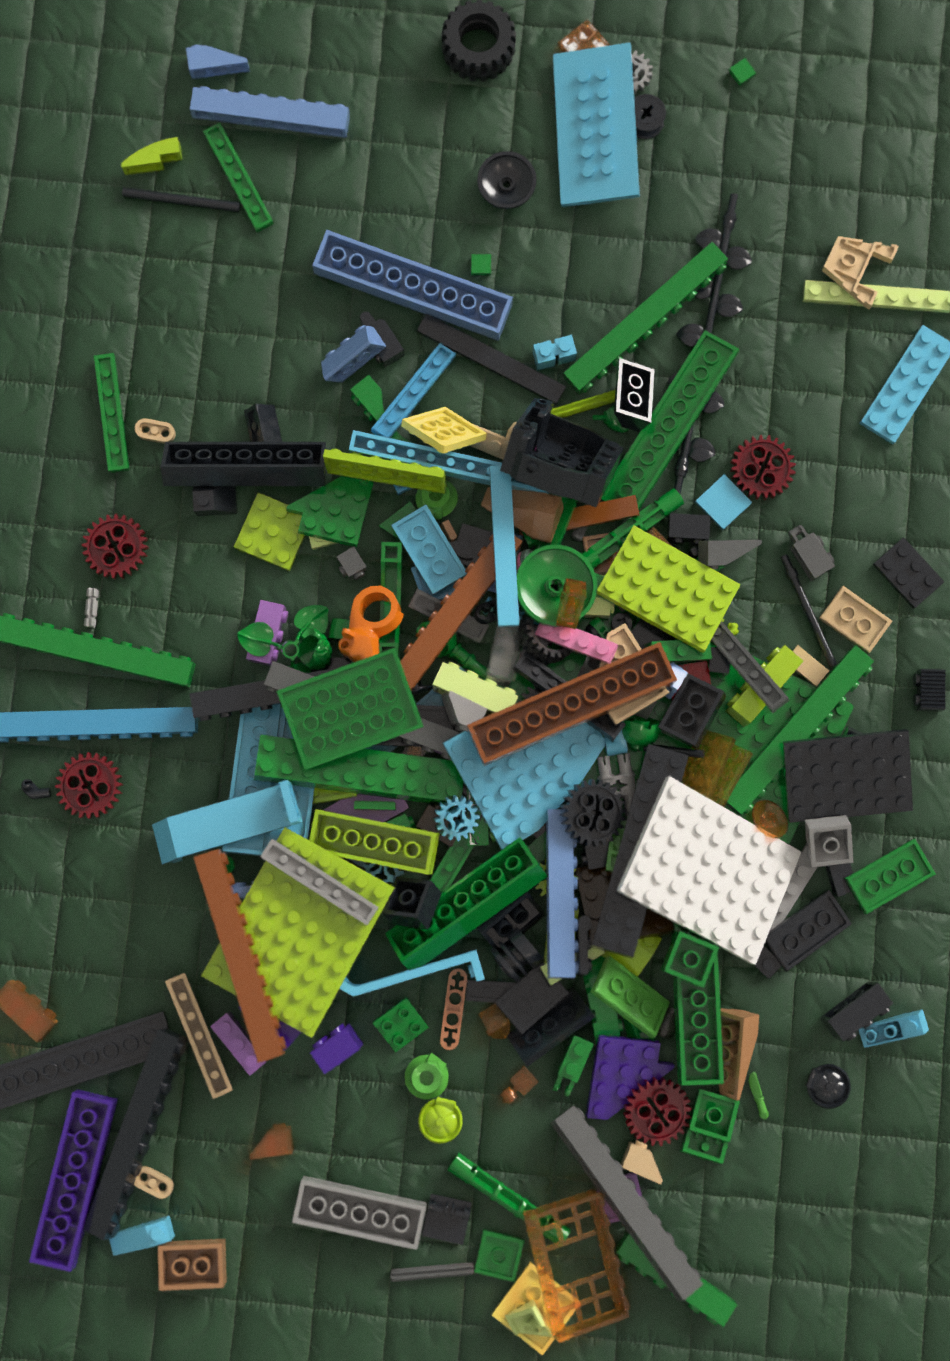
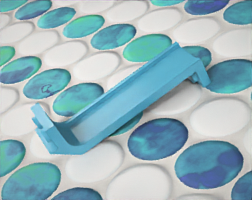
[152,780,302,864]
[340,949,485,996]

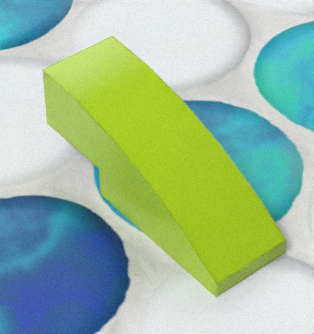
[121,137,182,175]

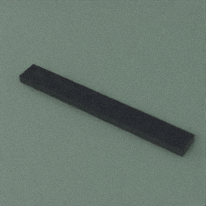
[417,313,566,405]

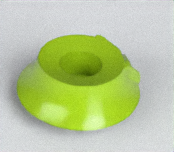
[418,1096,463,1144]

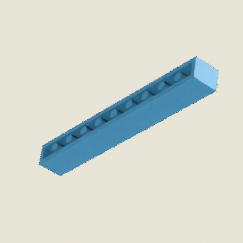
[0,707,198,742]

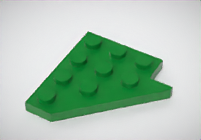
[286,476,375,547]

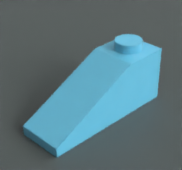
[109,1216,175,1256]

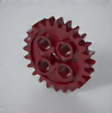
[730,435,796,500]
[82,514,149,580]
[55,752,123,819]
[623,1077,692,1146]

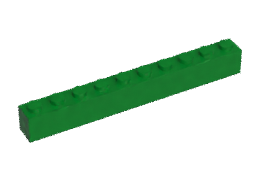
[563,242,728,395]
[0,613,196,688]
[720,645,874,815]

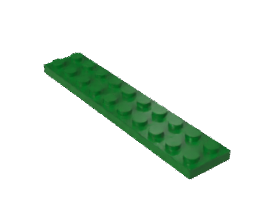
[601,330,739,518]

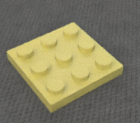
[401,407,487,453]
[492,1262,581,1355]

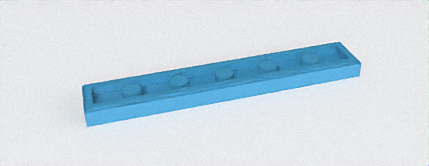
[371,343,456,438]

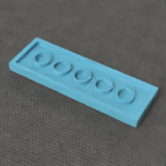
[859,325,950,444]

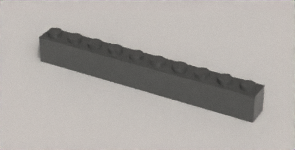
[264,661,460,760]
[550,1106,703,1302]

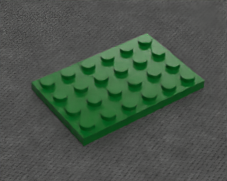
[277,648,424,770]

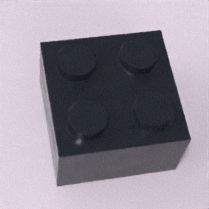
[382,876,442,930]

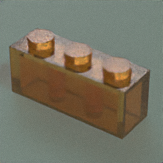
[0,980,59,1042]

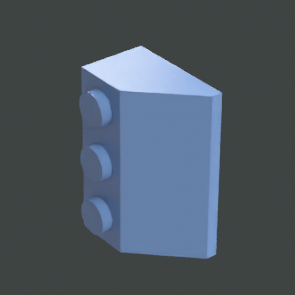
[321,325,387,382]

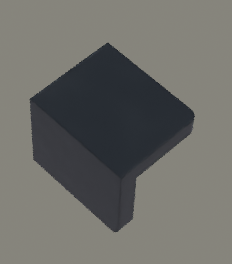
[708,647,730,676]

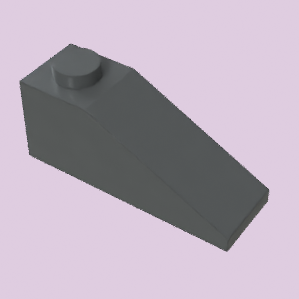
[698,540,762,569]

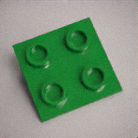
[372,998,429,1052]

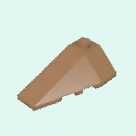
[481,487,564,543]
[719,1008,759,1100]

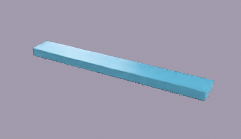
[489,465,519,627]

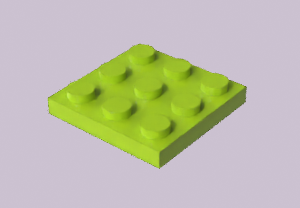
[234,493,306,571]

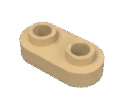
[135,418,176,444]
[134,1166,174,1199]

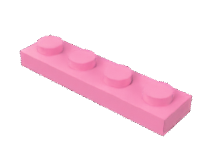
[535,624,618,664]

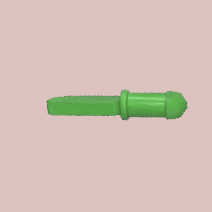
[749,1072,769,1120]

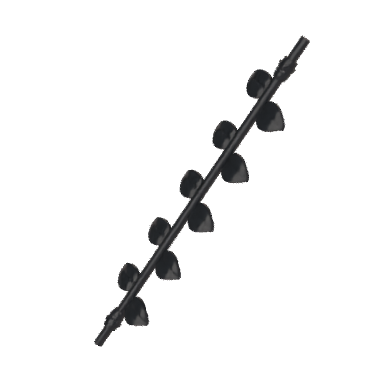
[667,193,752,495]

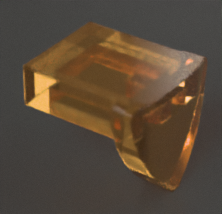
[479,1004,510,1039]

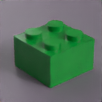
[661,931,719,987]

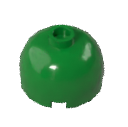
[622,715,661,750]

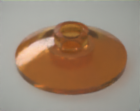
[752,800,788,838]

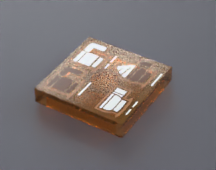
[558,19,610,53]

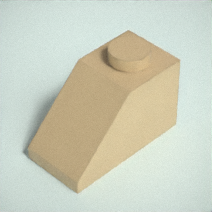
[620,1140,663,1184]

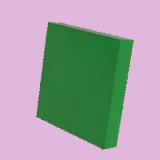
[474,1229,524,1283]

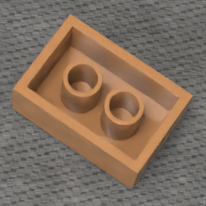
[158,1239,227,1291]

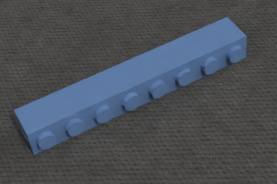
[190,86,350,138]
[546,809,579,979]

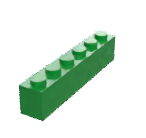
[615,1231,737,1327]

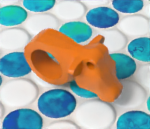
[338,586,404,663]

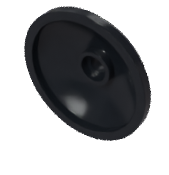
[477,151,536,209]

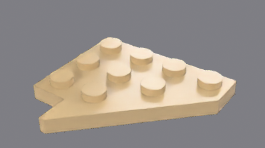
[599,623,669,725]

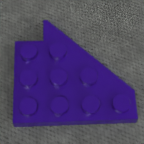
[586,1035,674,1120]

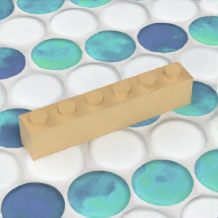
[165,973,233,1099]

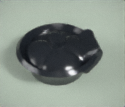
[805,1064,851,1109]

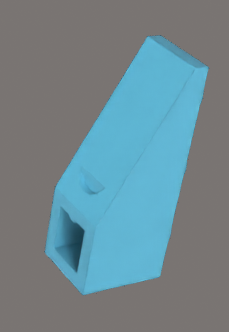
[859,1009,929,1048]

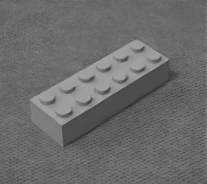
[292,1176,427,1250]

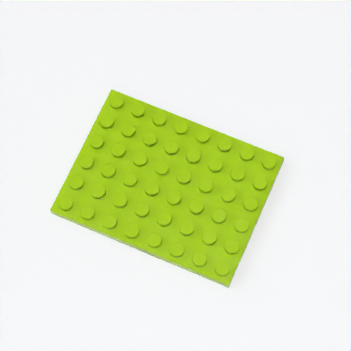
[201,827,395,1038]

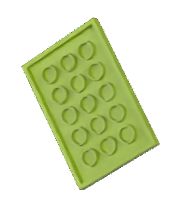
[597,526,741,653]

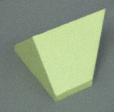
[505,1299,554,1337]

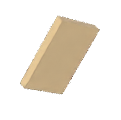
[819,586,892,654]

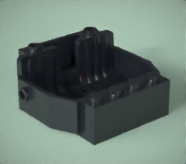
[500,398,624,507]

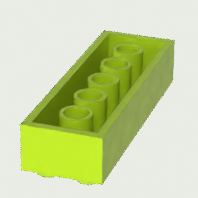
[309,809,440,875]

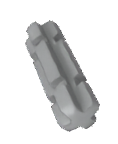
[84,588,99,628]

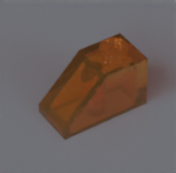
[556,578,586,629]
[250,1123,294,1160]

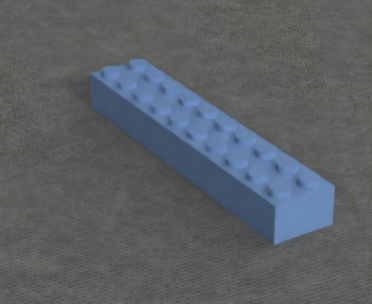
[312,230,513,341]

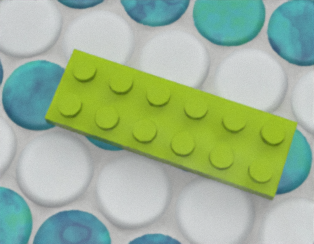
[323,449,447,494]

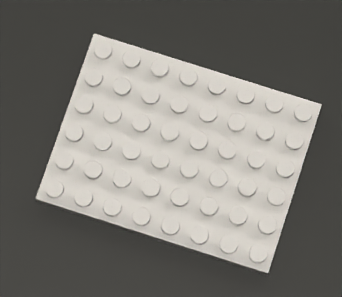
[616,776,801,965]

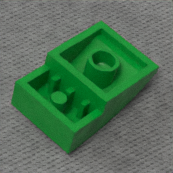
[680,1089,740,1165]

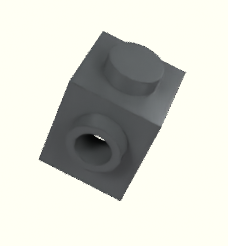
[337,546,367,581]

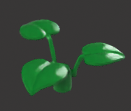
[237,605,328,673]

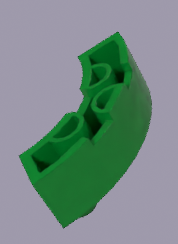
[583,956,623,1045]

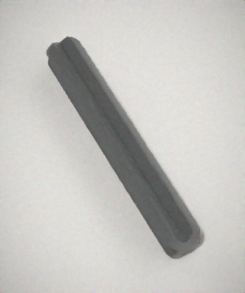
[390,1262,474,1282]

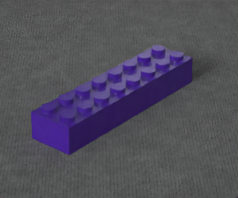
[29,1089,118,1272]

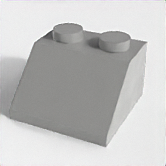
[441,691,487,732]
[805,815,853,867]

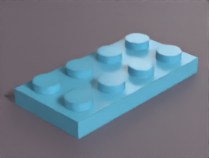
[391,505,467,595]

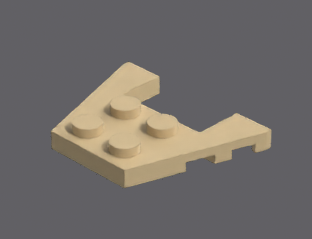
[822,236,899,310]

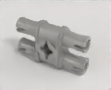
[597,754,636,816]

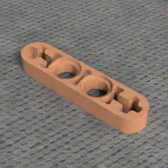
[440,968,467,1050]

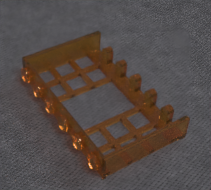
[523,1188,630,1343]

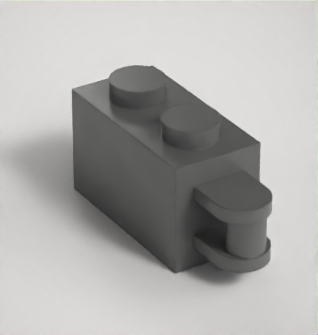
[788,525,835,582]

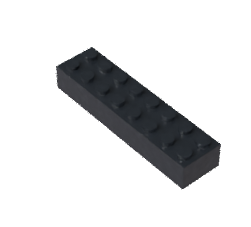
[160,442,327,487]

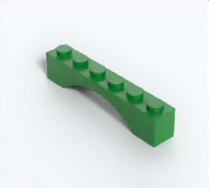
[350,375,411,443]
[379,542,403,656]

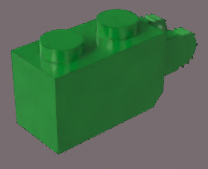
[552,1034,593,1097]

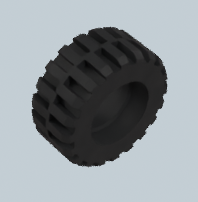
[442,0,516,82]

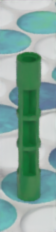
[581,488,684,569]
[447,1152,571,1247]

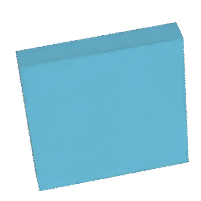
[695,474,752,531]

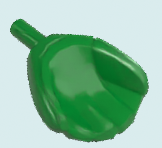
[592,406,629,433]

